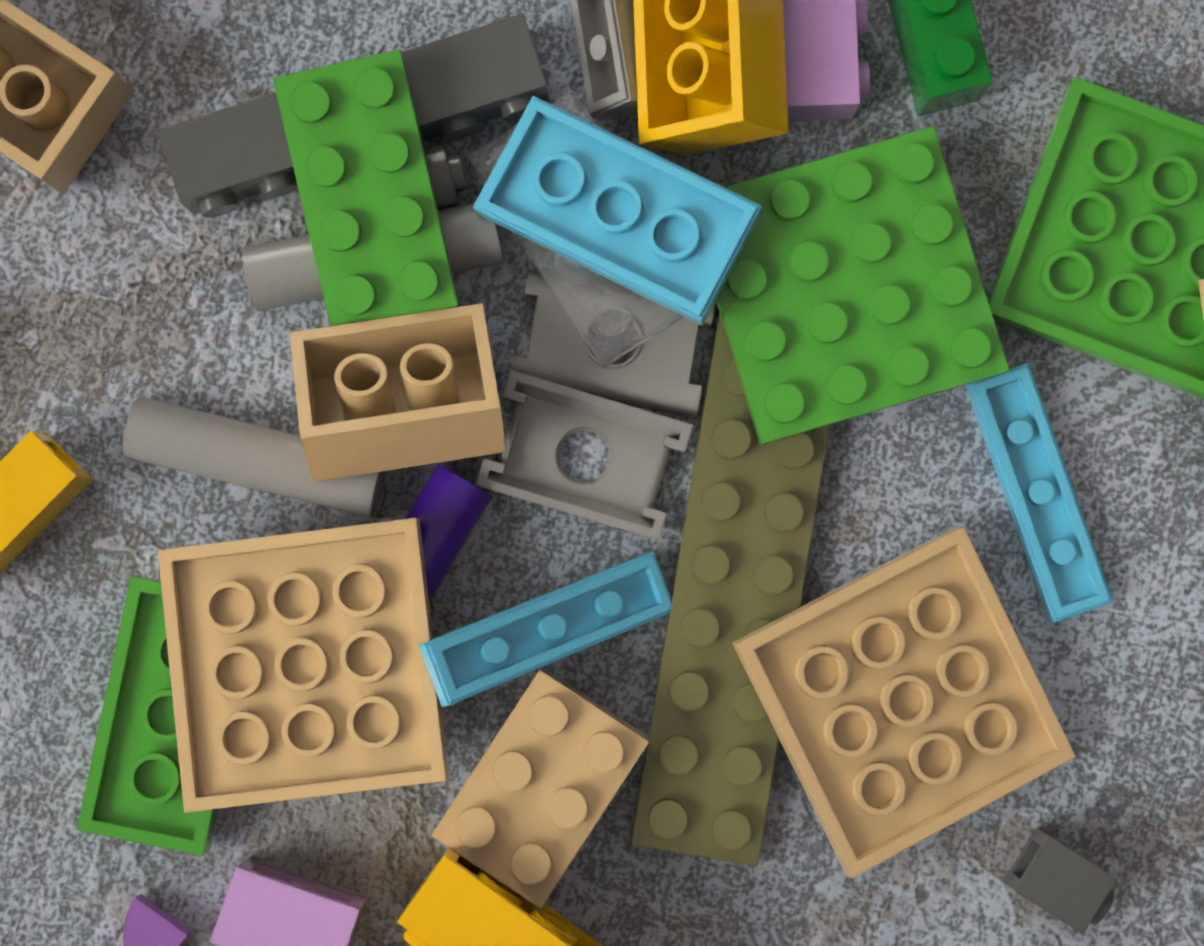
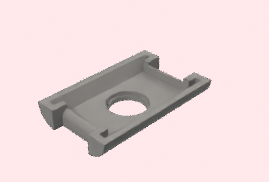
[512,270,715,416]
[476,370,693,540]

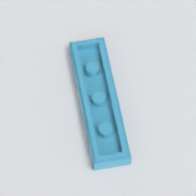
[965,362,1114,623]
[418,551,673,707]

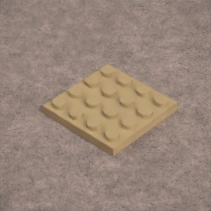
[158,518,449,813]
[732,527,1076,878]

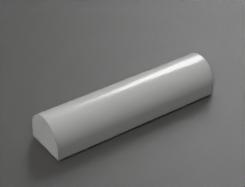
[570,0,638,119]
[242,202,504,311]
[123,396,385,518]

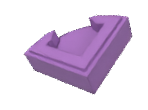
[123,894,192,946]

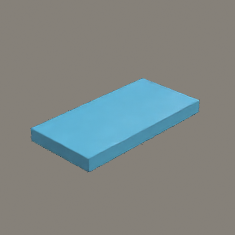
[472,96,763,326]

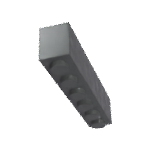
[157,13,549,218]

